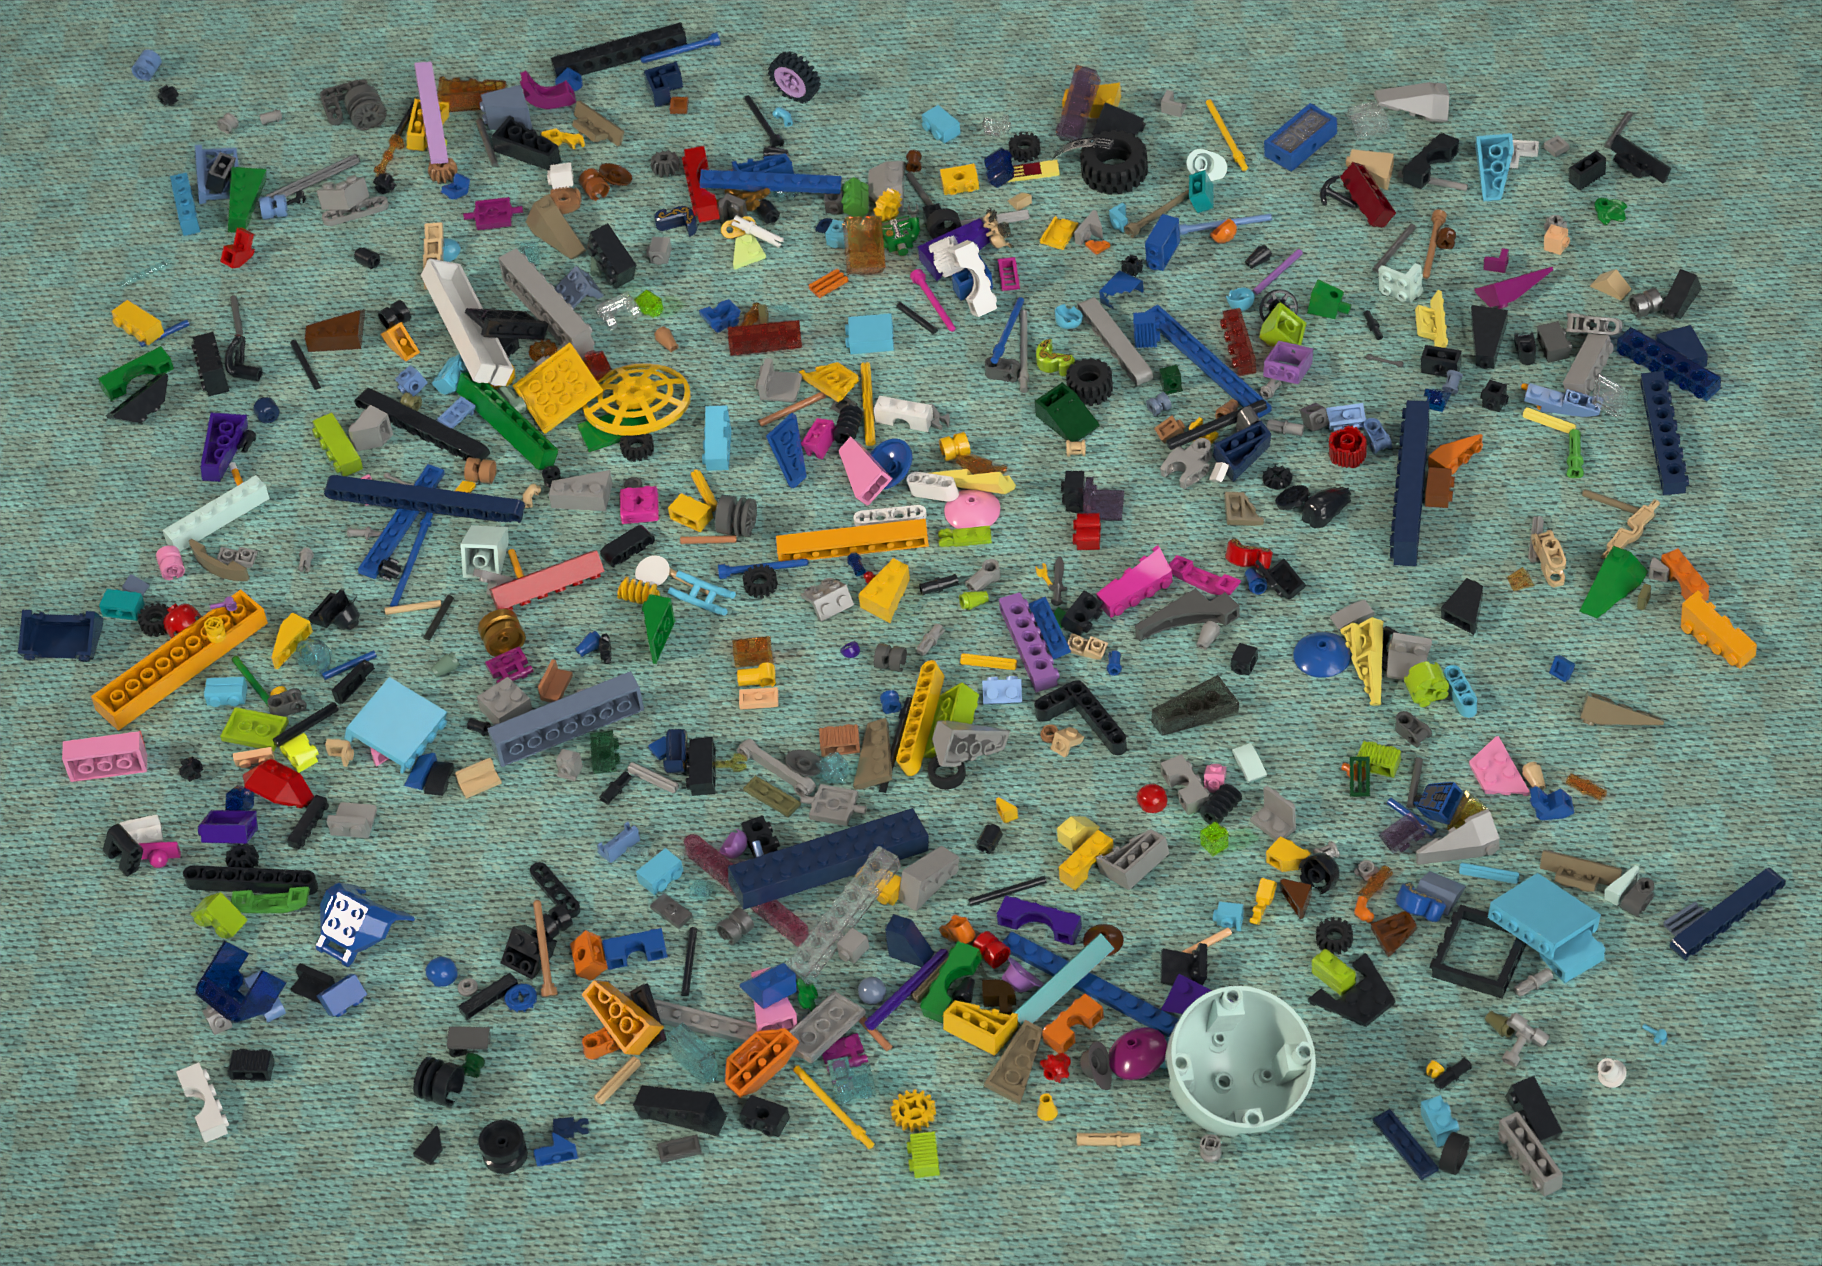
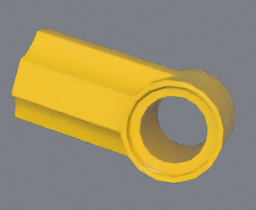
[737,663,776,687]

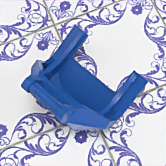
[316,883,415,968]

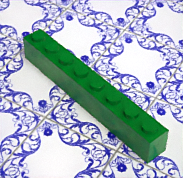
[456,372,558,470]

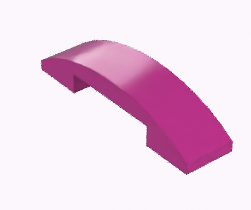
[1169,555,1241,595]

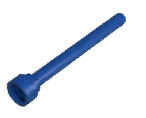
[641,32,721,63]
[718,559,809,579]

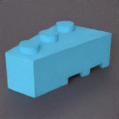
[702,405,731,471]

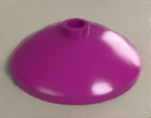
[1108,1027,1167,1080]

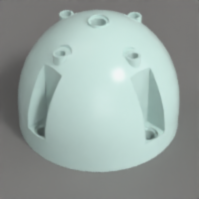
[1165,986,1316,1137]

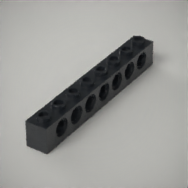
[551,22,687,78]

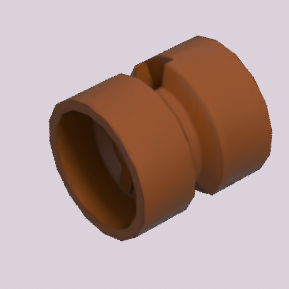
[578,168,610,201]

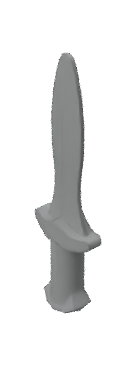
[347,526,383,540]

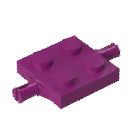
[463,197,523,230]

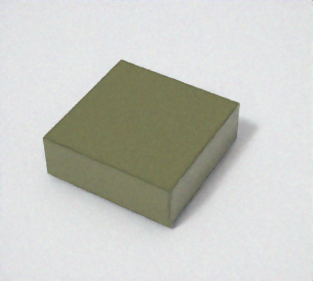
[1637,583,1651,610]

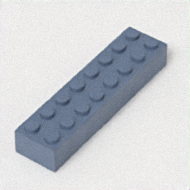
[487,671,644,767]

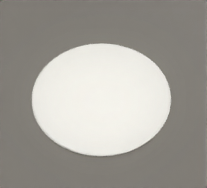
[635,556,670,586]

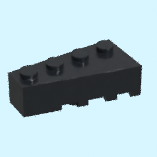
[633,1085,727,1137]

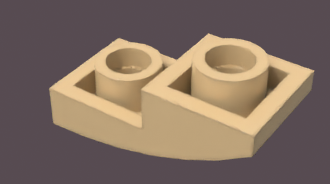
[1067,633,1108,659]

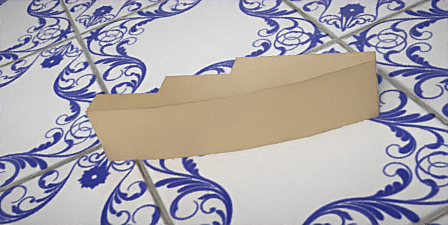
[423,222,444,289]

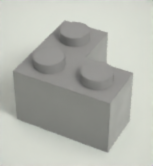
[317,175,369,210]

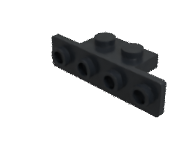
[1611,134,1671,183]

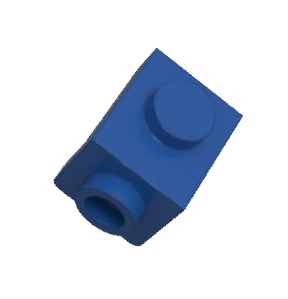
[441,173,470,200]

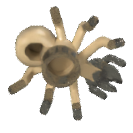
[983,208,1014,249]

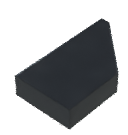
[413,1126,443,1165]

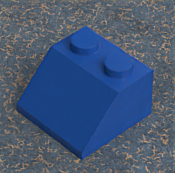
[739,963,797,1009]

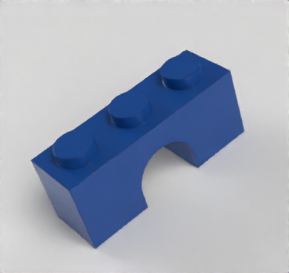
[602,928,668,970]

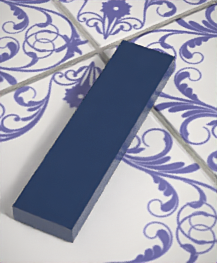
[1372,1109,1439,1180]

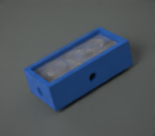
[1264,103,1337,172]

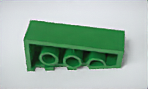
[228,167,267,233]

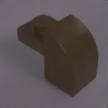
[982,979,1017,1015]

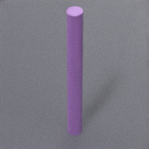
[1252,249,1303,295]

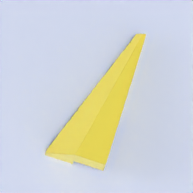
[930,469,1016,494]
[1340,617,1383,706]

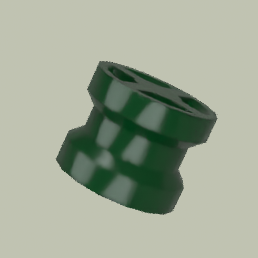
[462,1053,485,1078]

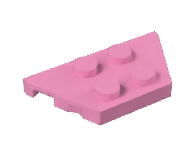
[1469,736,1530,796]

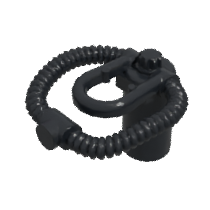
[224,334,263,382]

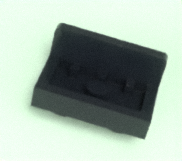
[308,589,350,628]

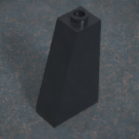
[1471,305,1508,369]

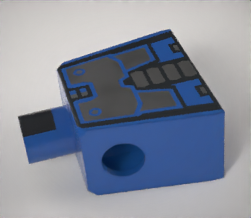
[1414,782,1464,825]

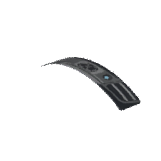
[1052,137,1114,160]

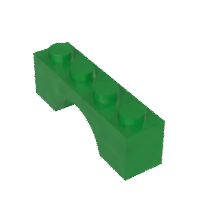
[98,346,174,401]
[920,941,982,1024]

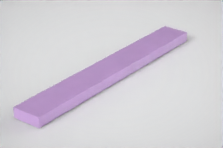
[415,62,448,164]

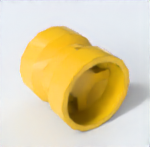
[204,616,226,643]

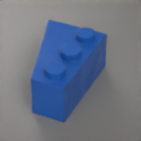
[731,154,794,192]

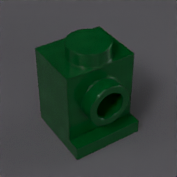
[1159,365,1183,395]

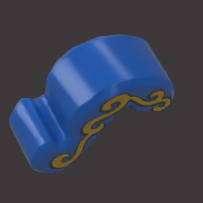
[1395,883,1446,922]

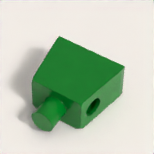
[1307,279,1352,319]

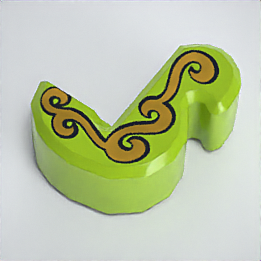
[1036,339,1075,377]

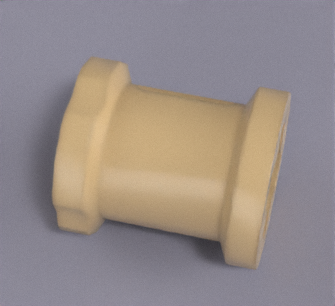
[1066,440,1086,457]

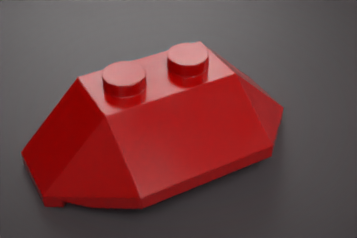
[243,758,314,809]

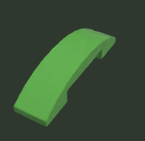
[231,887,310,913]

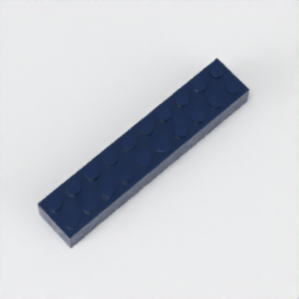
[1390,400,1429,566]
[728,808,929,910]

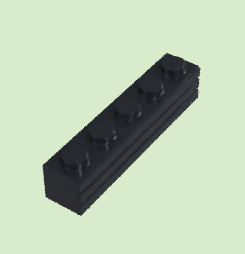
[287,795,329,849]
[458,973,518,1020]

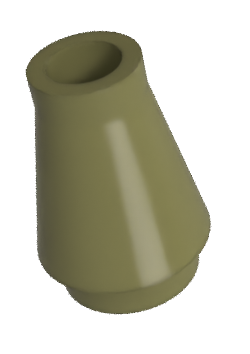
[1485,1011,1515,1038]

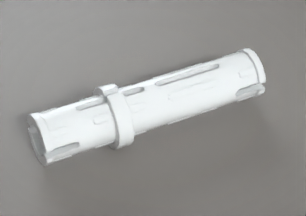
[732,215,784,248]

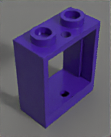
[198,810,258,844]

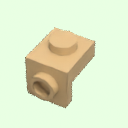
[1051,727,1084,757]
[325,739,354,767]

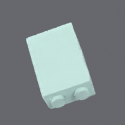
[461,525,509,578]

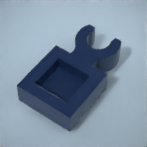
[553,1117,589,1138]

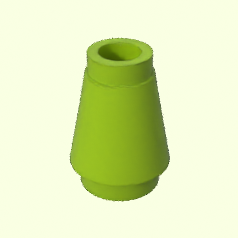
[959,591,989,610]

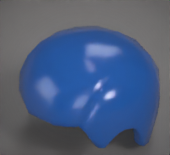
[425,956,458,987]

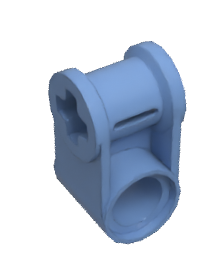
[1364,418,1392,454]

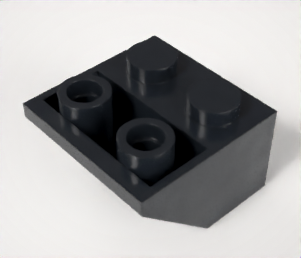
[500,925,557,980]

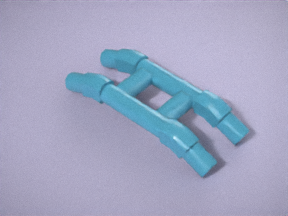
[668,570,736,616]

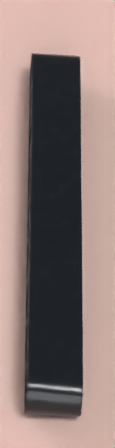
[354,388,490,462]

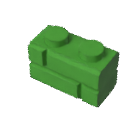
[842,177,869,219]

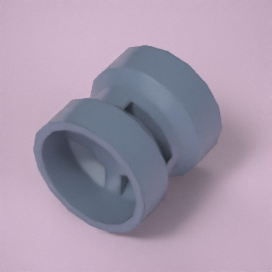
[1146,392,1172,416]

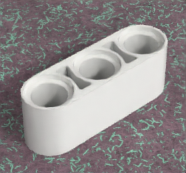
[906,472,959,502]

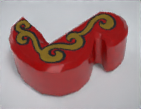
[1225,539,1273,569]

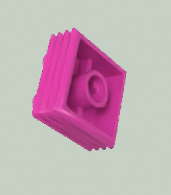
[620,486,659,524]

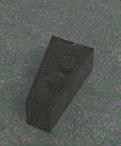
[1151,675,1239,736]

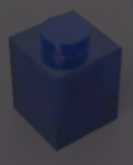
[225,785,255,811]

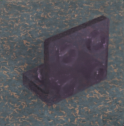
[1083,477,1125,521]

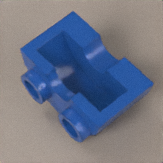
[699,299,741,333]

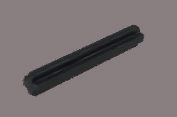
[273,702,339,747]

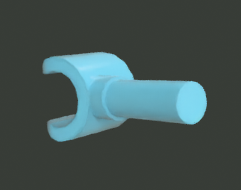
[1642,1024,1668,1046]

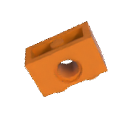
[570,930,608,980]

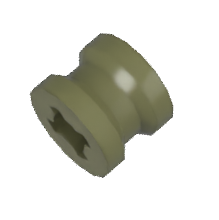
[400,392,422,411]

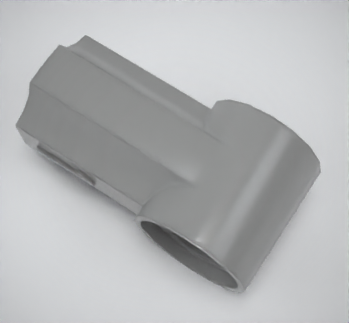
[965,559,1001,592]

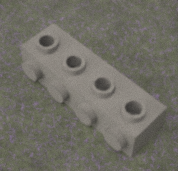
[1563,334,1614,395]
[1498,1111,1563,1197]

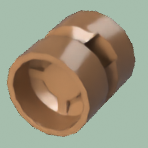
[464,457,496,484]

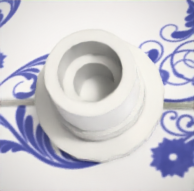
[1598,1058,1627,1088]

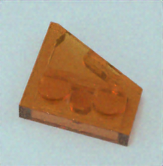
[956,454,1007,474]

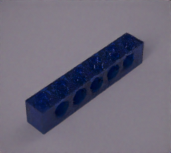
[1617,327,1721,401]

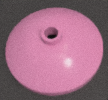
[944,489,1000,529]

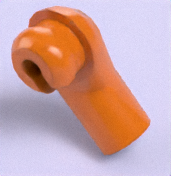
[1355,896,1374,923]

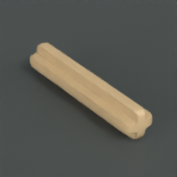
[594,1057,641,1105]

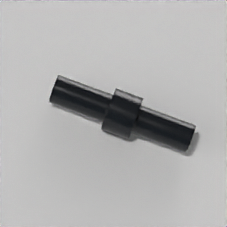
[1363,310,1383,340]

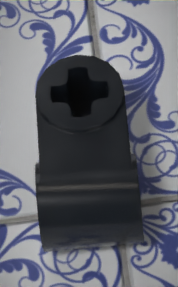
[1514,332,1536,365]

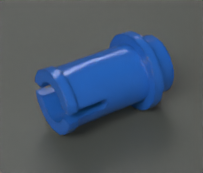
[1106,651,1122,676]

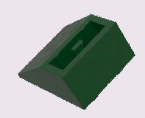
[1034,382,1100,442]

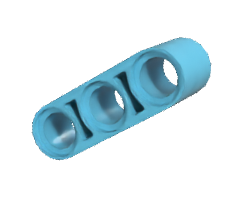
[1444,665,1477,718]

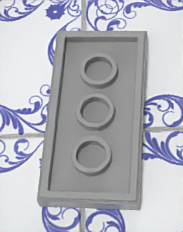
[789,991,866,1064]

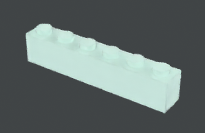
[162,475,269,551]

